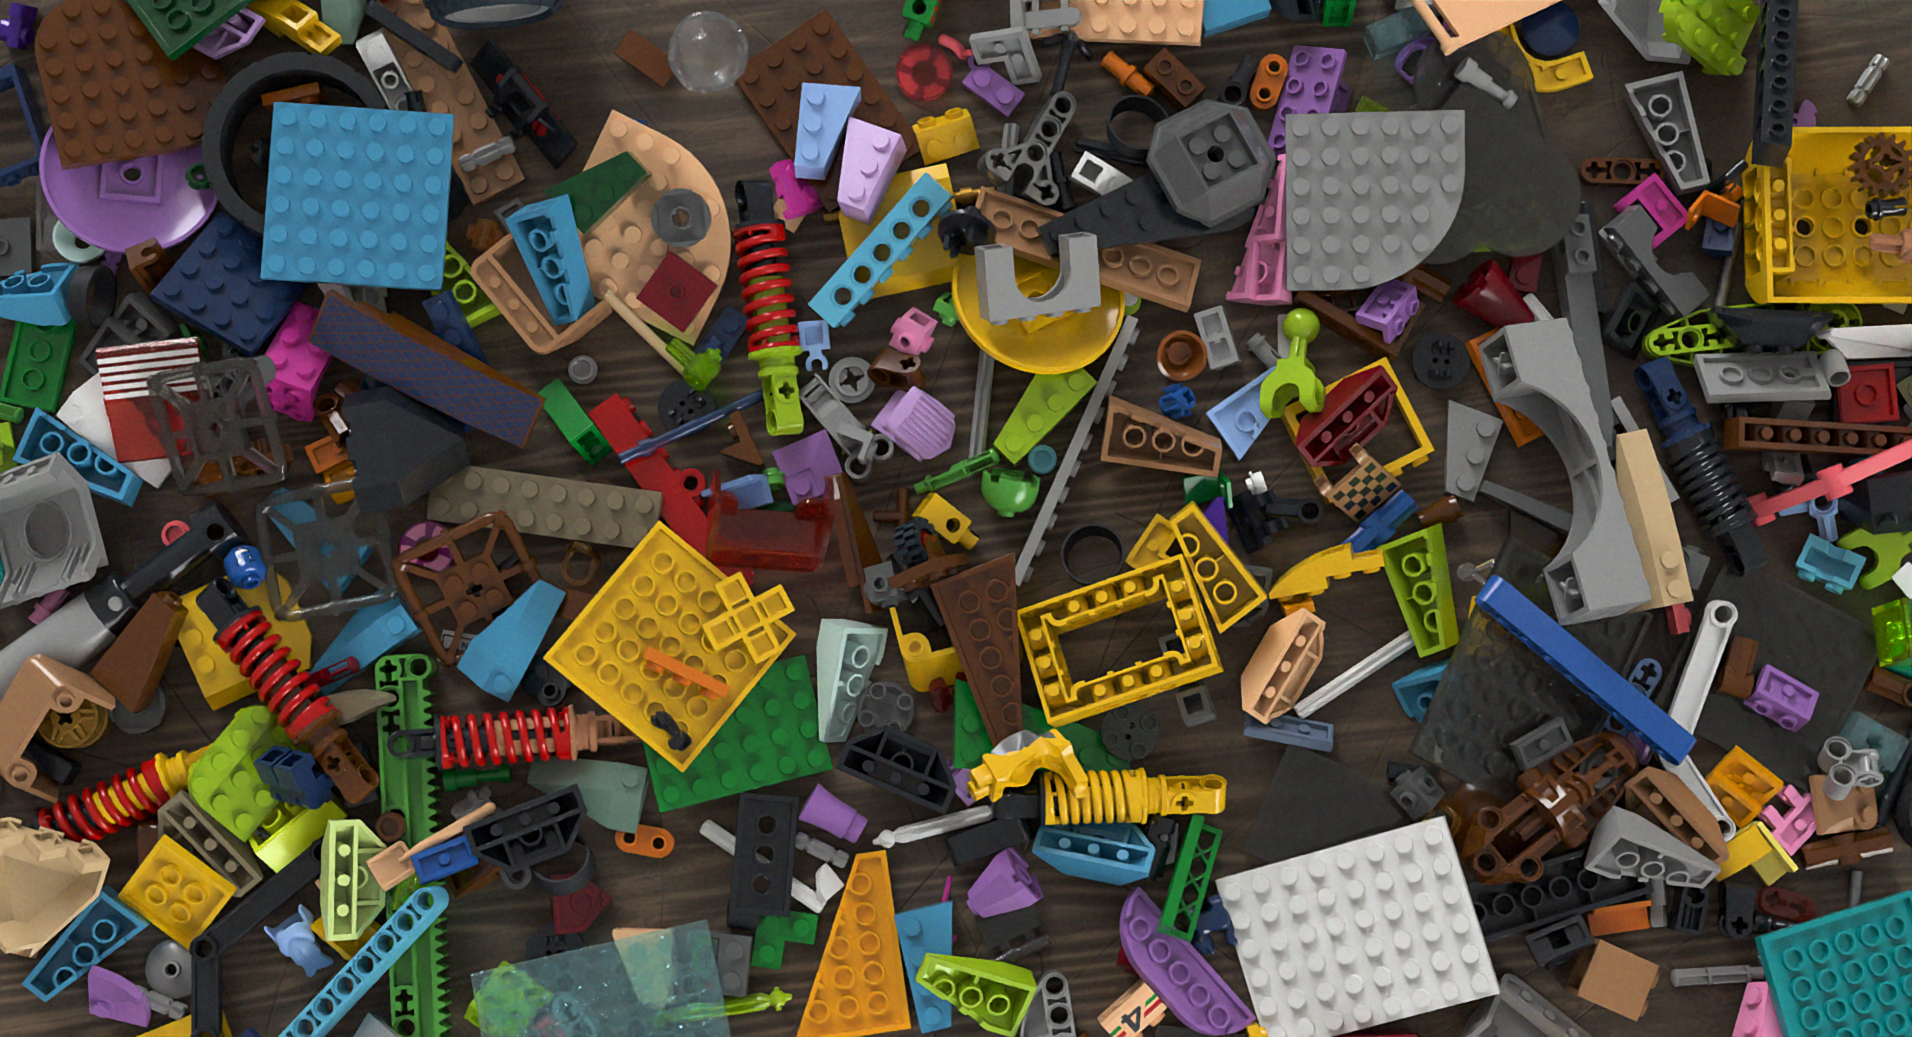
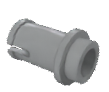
[1245,332,1282,370]

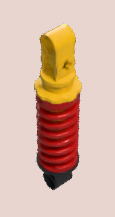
[28,743,213,843]

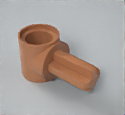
[1869,228,1912,263]

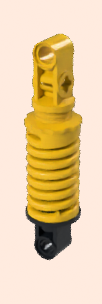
[991,768,1227,827]

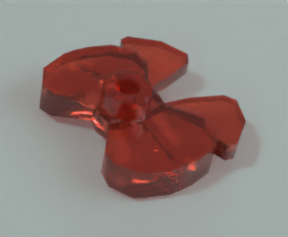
[929,672,968,713]

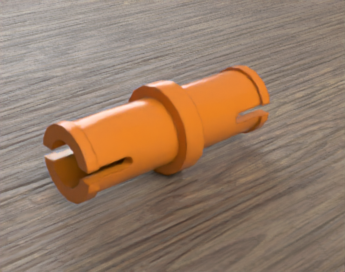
[1100,50,1156,97]

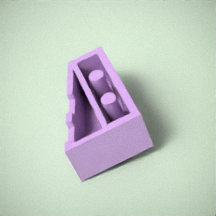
[837,116,907,225]

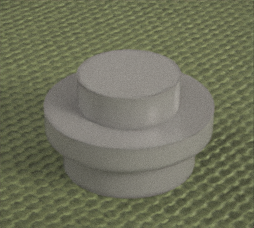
[568,355,598,385]

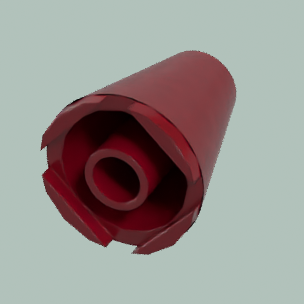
[1453,259,1535,329]

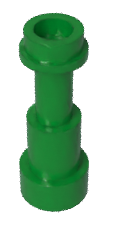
[443,763,511,792]

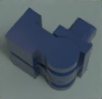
[253,745,336,810]

